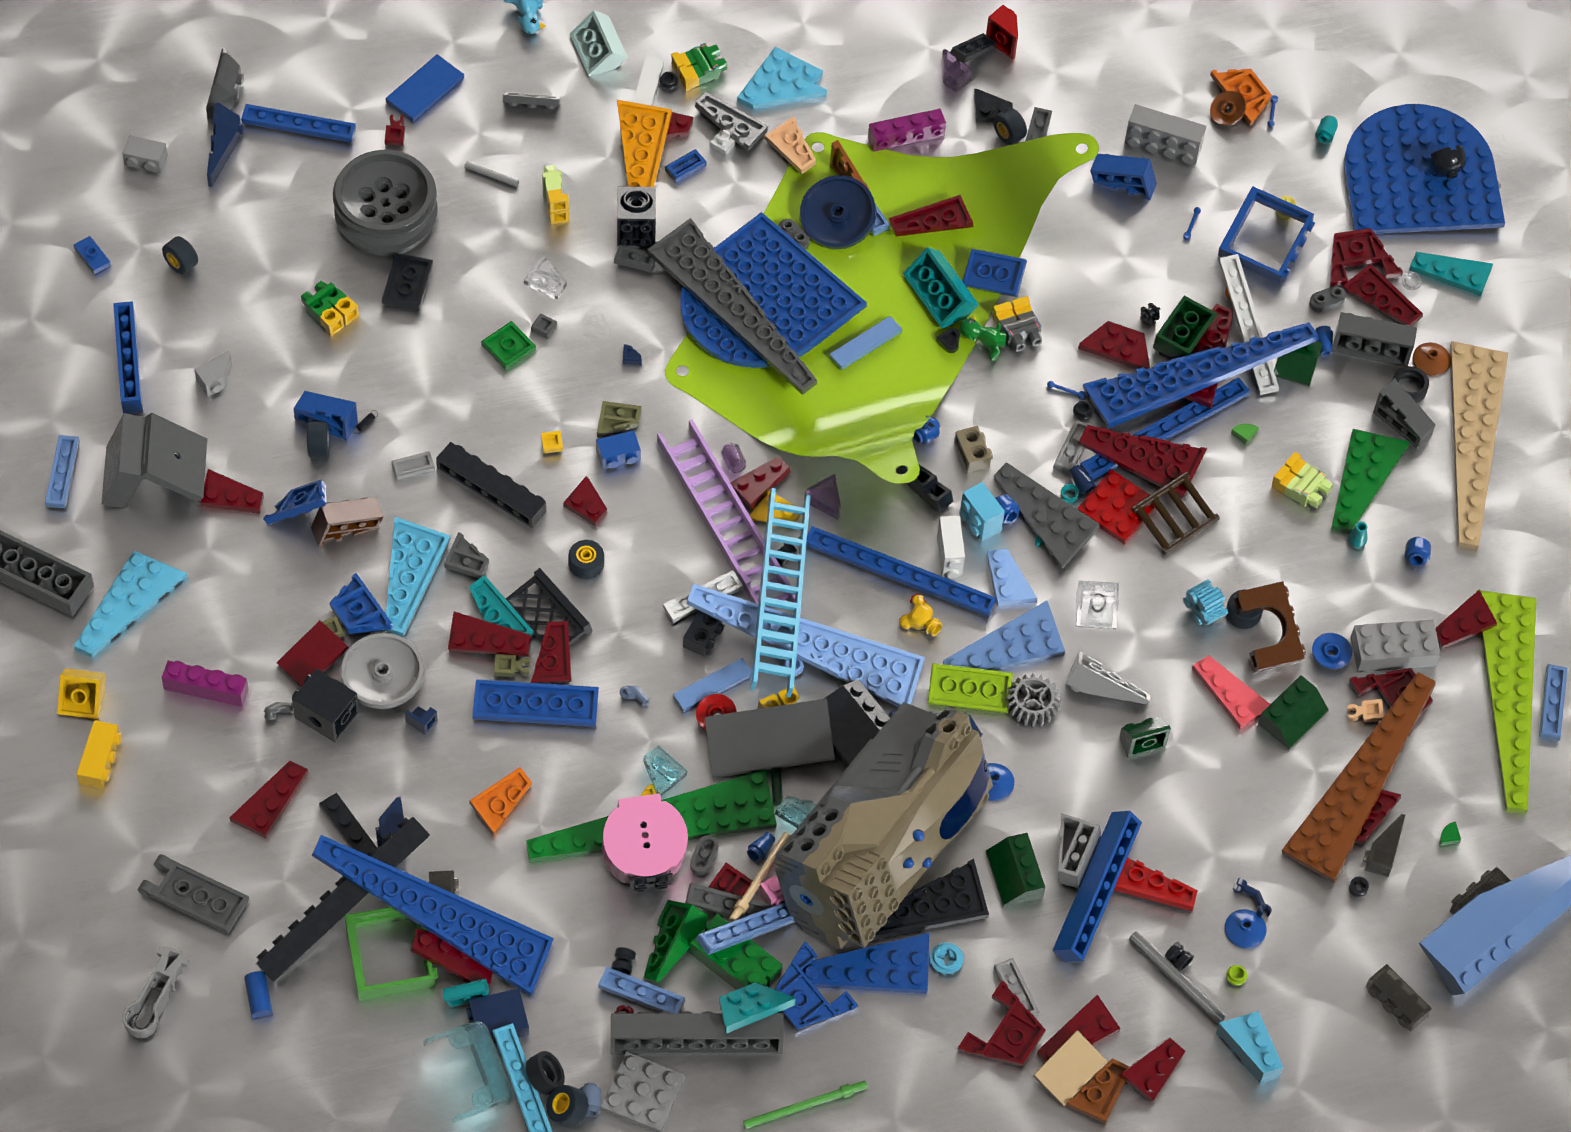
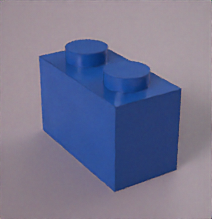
[596,431,641,469]

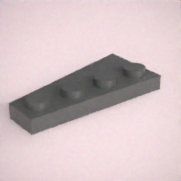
[695,92,768,151]

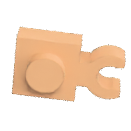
[1348,699,1384,723]

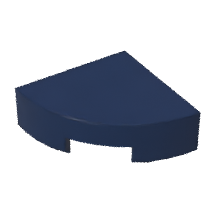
[622,344,642,365]

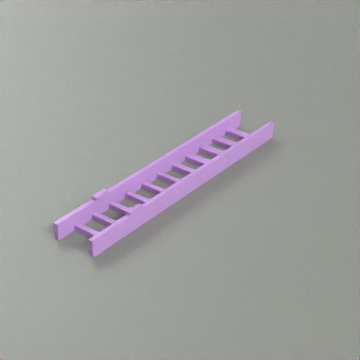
[657,419,802,611]

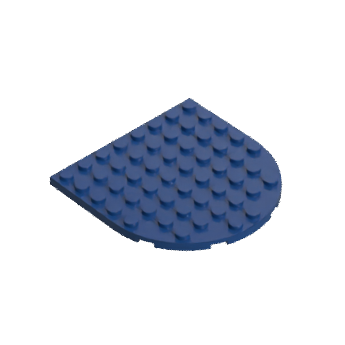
[1344,104,1505,234]
[680,212,867,368]

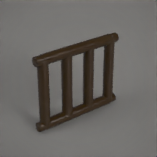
[1131,472,1220,555]

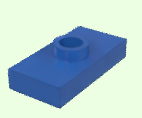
[74,236,111,274]

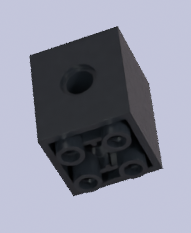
[617,187,656,247]
[292,669,359,742]

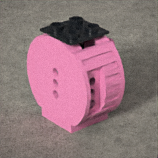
[602,794,688,893]

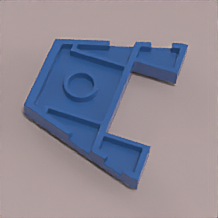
[774,941,859,1031]

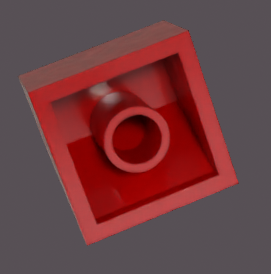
[986,5,1019,60]

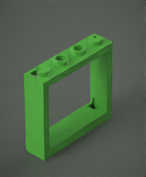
[345,907,438,1000]

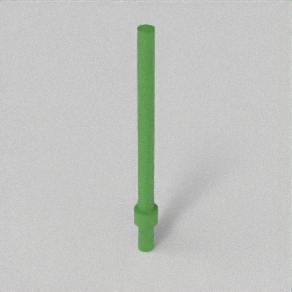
[743,1080,867,1129]

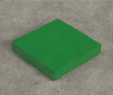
[481,321,536,370]

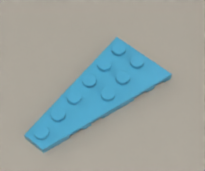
[385,517,451,637]
[74,551,188,657]

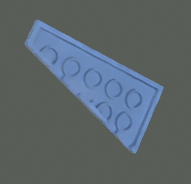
[943,600,1065,671]

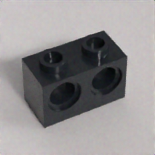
[683,610,725,657]

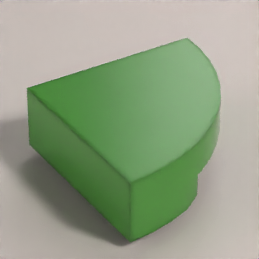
[1231,424,1259,444]

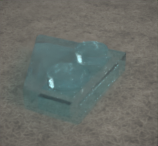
[643,745,688,797]

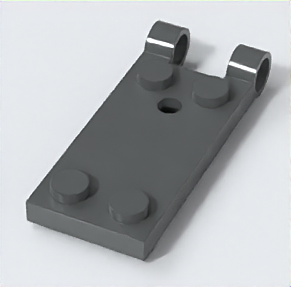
[137,854,249,934]

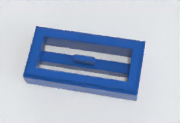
[665,149,707,183]

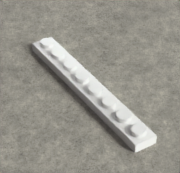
[1219,254,1279,395]

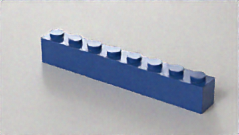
[1052,811,1142,962]

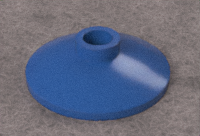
[1312,633,1352,669]
[980,763,1014,801]
[1225,909,1267,948]

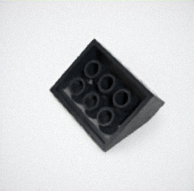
[824,679,890,766]

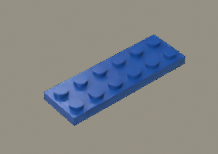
[472,679,599,727]

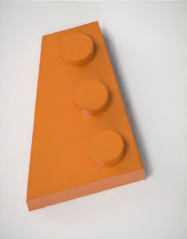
[469,767,532,835]

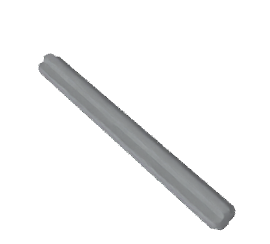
[1129,931,1226,1024]

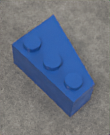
[293,391,358,441]

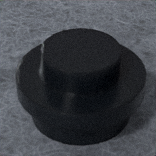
[659,72,678,90]
[1073,401,1093,420]

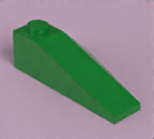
[644,900,710,983]

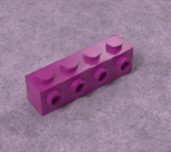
[868,108,946,152]
[162,660,249,707]

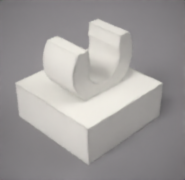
[710,130,736,156]

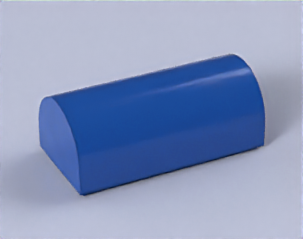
[244,971,273,1019]

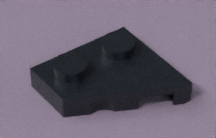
[974,89,1013,122]

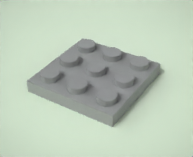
[601,1051,686,1132]

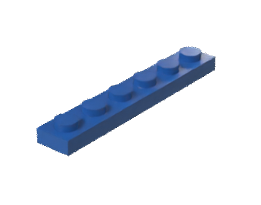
[241,104,356,143]

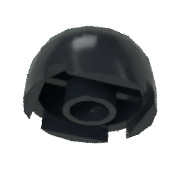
[1427,145,1466,179]

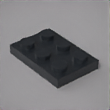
[382,253,433,311]

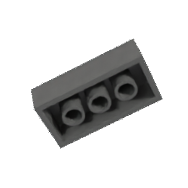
[1332,312,1417,367]

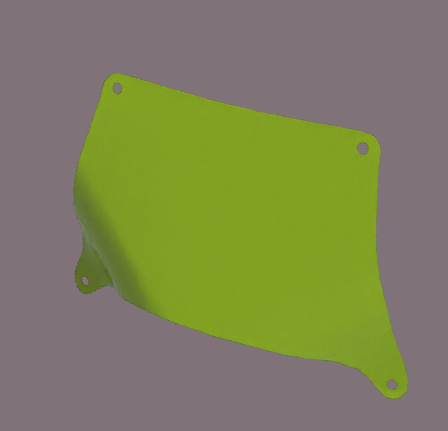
[665,132,1099,484]

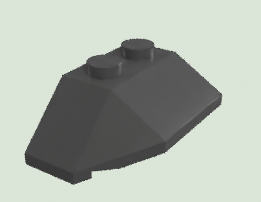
[206,48,244,119]

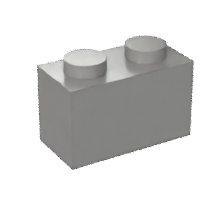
[122,135,168,172]

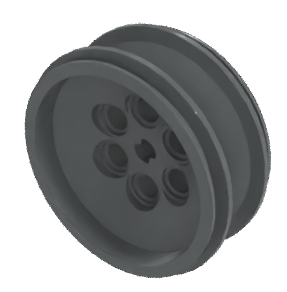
[333,150,438,255]

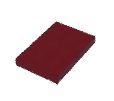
[276,620,349,687]

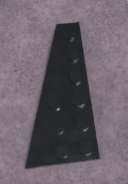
[873,858,989,940]

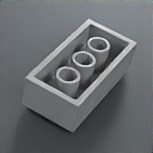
[1124,104,1207,165]
[1351,620,1441,672]

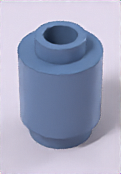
[580,1083,601,1117]

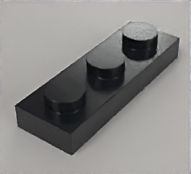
[950,33,997,63]

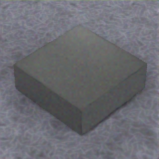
[531,313,557,339]

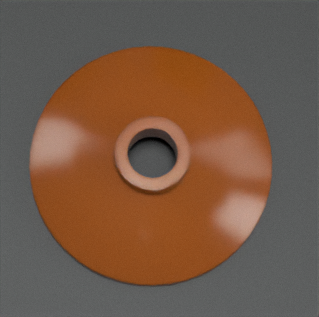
[1210,91,1246,126]
[1412,342,1451,376]

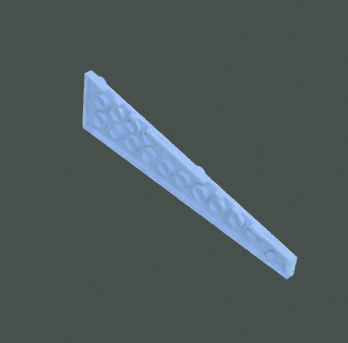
[687,584,925,708]

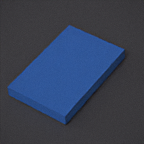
[962,249,1027,297]

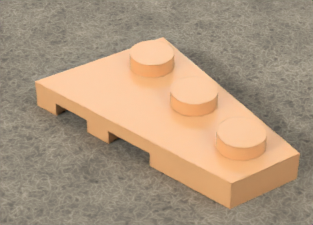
[765,116,816,175]

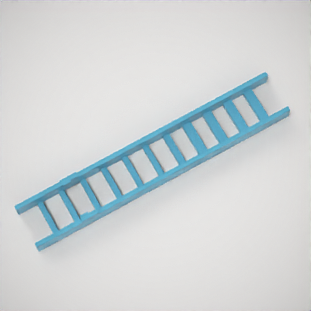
[750,488,811,697]

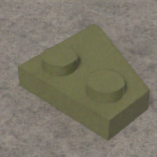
[597,401,641,437]

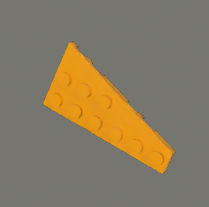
[617,100,672,187]

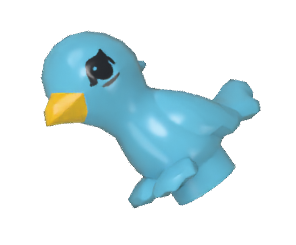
[504,0,546,34]

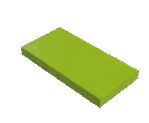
[927,663,1013,714]

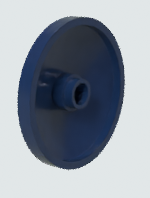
[800,175,876,249]

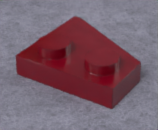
[563,476,607,527]

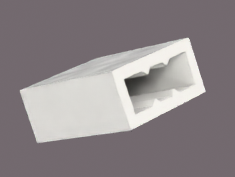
[937,516,965,579]

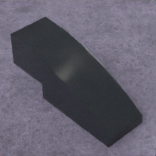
[896,465,954,512]

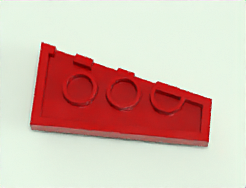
[1114,858,1198,911]

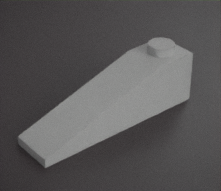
[1066,651,1150,705]

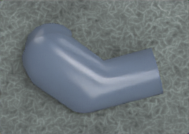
[620,686,650,706]

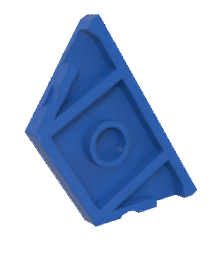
[263,479,327,525]
[329,573,393,634]

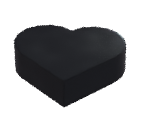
[936,328,960,353]

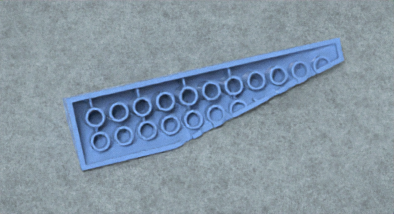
[1419,855,1571,995]

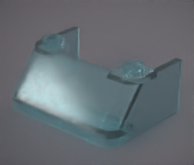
[423,1022,512,1124]

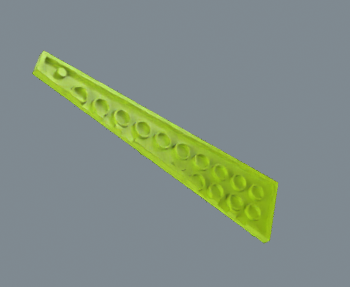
[1476,590,1536,814]

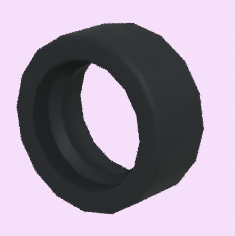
[1392,366,1429,403]
[526,1051,565,1095]

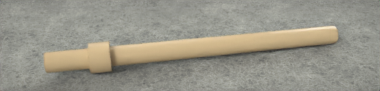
[728,832,791,922]

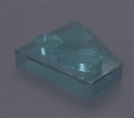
[775,796,816,828]

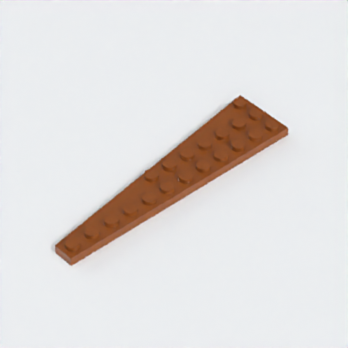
[1282,672,1436,883]

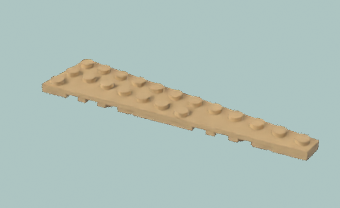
[1450,341,1508,550]

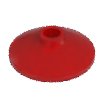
[696,694,737,731]

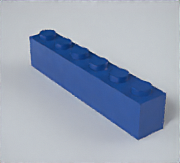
[113,301,143,414]

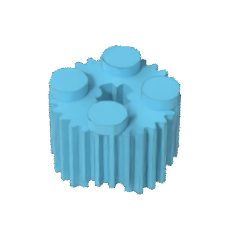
[1183,579,1228,626]

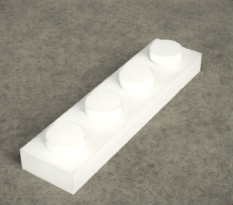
[663,571,743,623]

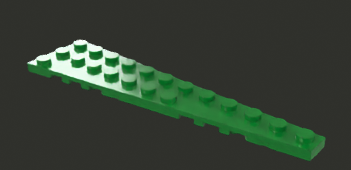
[526,770,777,862]

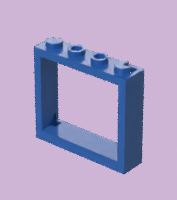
[1218,186,1315,284]

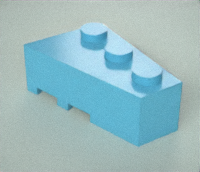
[1216,1011,1283,1083]

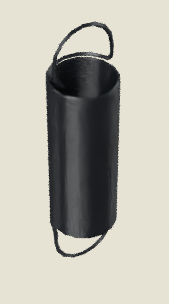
[353,410,378,434]

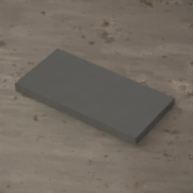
[705,698,835,778]

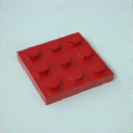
[1077,469,1155,545]

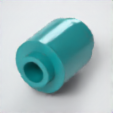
[1315,115,1338,143]

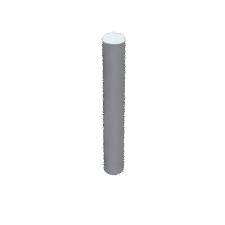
[464,161,519,187]

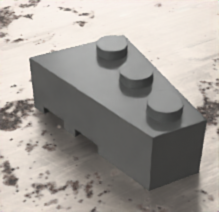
[1373,378,1436,448]

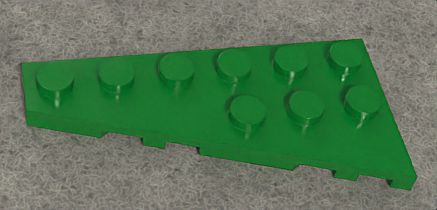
[1331,429,1410,534]

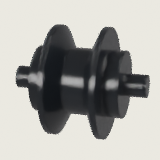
[1140,303,1161,324]

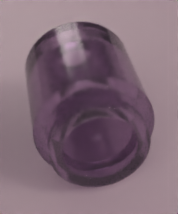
[721,443,746,473]

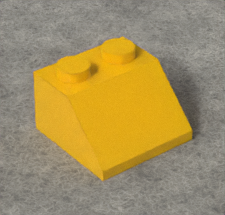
[57,668,106,719]

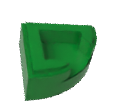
[1440,821,1461,846]

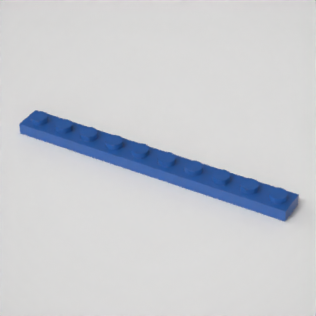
[1080,377,1250,479]
[806,526,997,618]

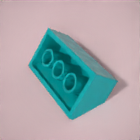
[902,247,979,328]

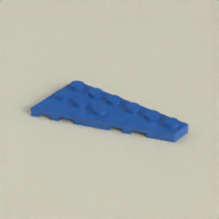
[802,933,929,994]

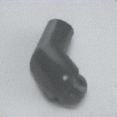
[264,702,293,720]

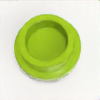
[1226,965,1247,986]

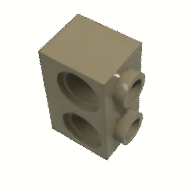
[954,425,993,474]

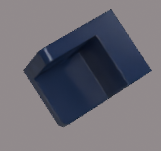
[405,706,438,735]

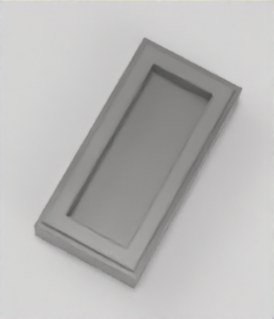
[391,451,435,480]

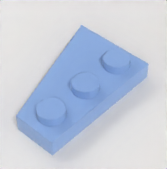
[987,548,1037,606]

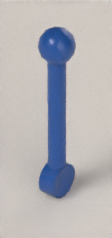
[1267,95,1278,127]
[1183,207,1201,240]
[1047,380,1086,399]

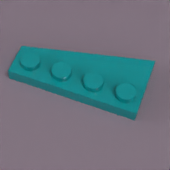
[1409,252,1494,296]
[469,575,534,636]

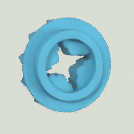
[930,943,964,975]

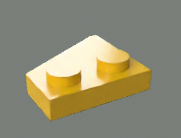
[749,491,801,528]

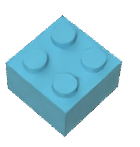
[959,482,1005,542]

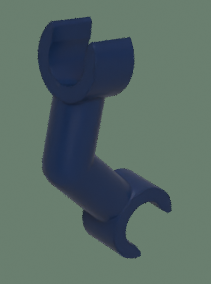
[1233,878,1272,918]

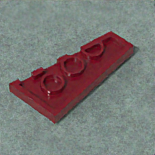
[889,195,974,237]
[1037,994,1121,1064]

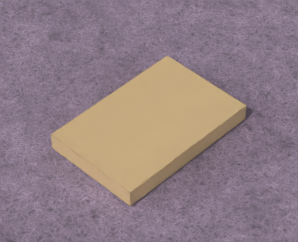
[1033,1030,1107,1107]

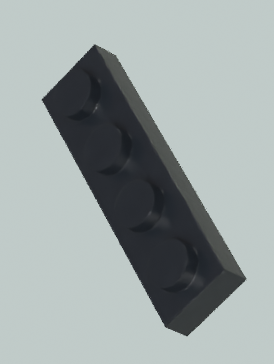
[319,793,376,854]

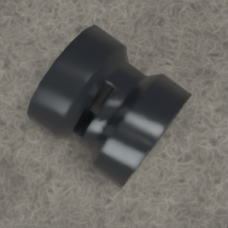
[1165,941,1194,971]
[611,947,636,975]

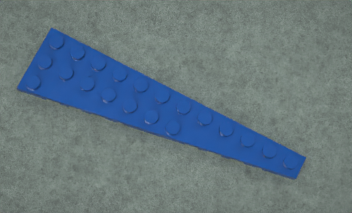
[1083,322,1319,428]
[312,835,554,996]

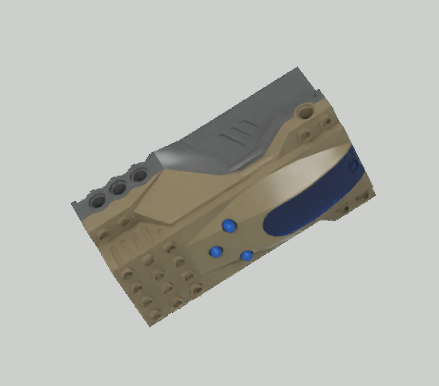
[773,702,993,949]

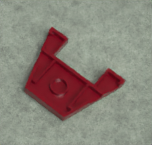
[1330,228,1403,287]
[1349,668,1433,714]
[958,981,1046,1067]

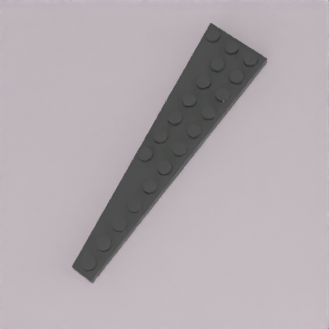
[647,218,817,395]

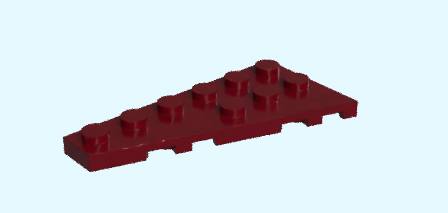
[1179,304,1233,409]
[1077,425,1207,498]

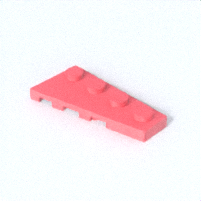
[1192,656,1270,729]

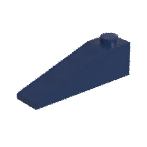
[207,102,244,187]

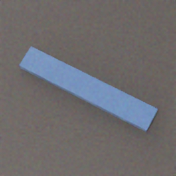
[696,902,795,955]

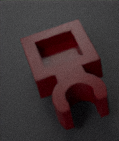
[384,115,405,146]

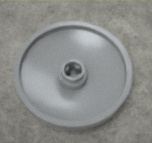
[341,633,424,709]

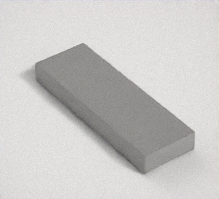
[1053,420,1091,475]
[994,958,1040,1017]

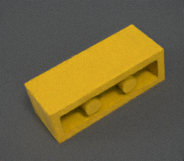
[76,720,122,789]

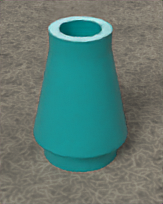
[1348,522,1368,548]

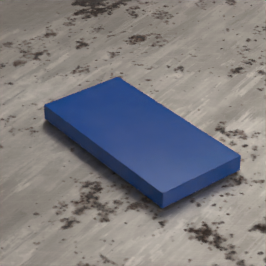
[385,54,464,122]

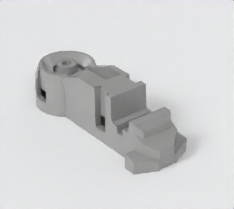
[123,947,189,1039]

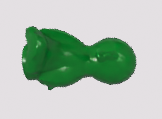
[960,315,1006,362]

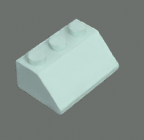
[569,11,628,76]

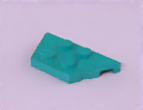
[719,983,796,1034]

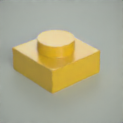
[541,431,563,454]

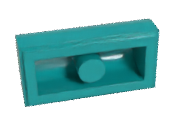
[443,979,490,1007]

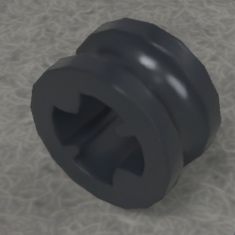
[1349,876,1369,898]

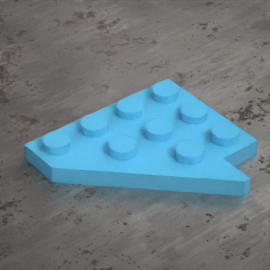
[737,47,827,109]

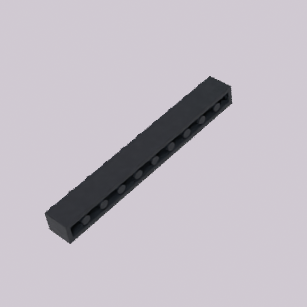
[255,817,430,982]

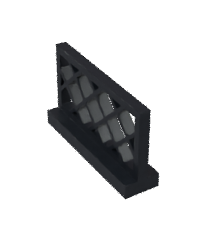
[505,568,592,645]

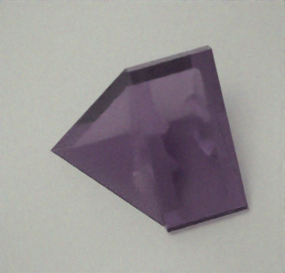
[804,474,841,520]

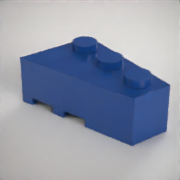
[1090,154,1157,200]

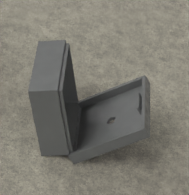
[101,413,208,509]

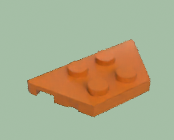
[1210,69,1272,126]

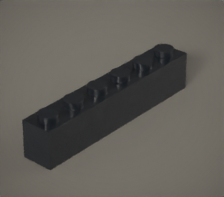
[436,442,546,528]

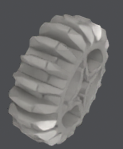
[1006,673,1061,727]

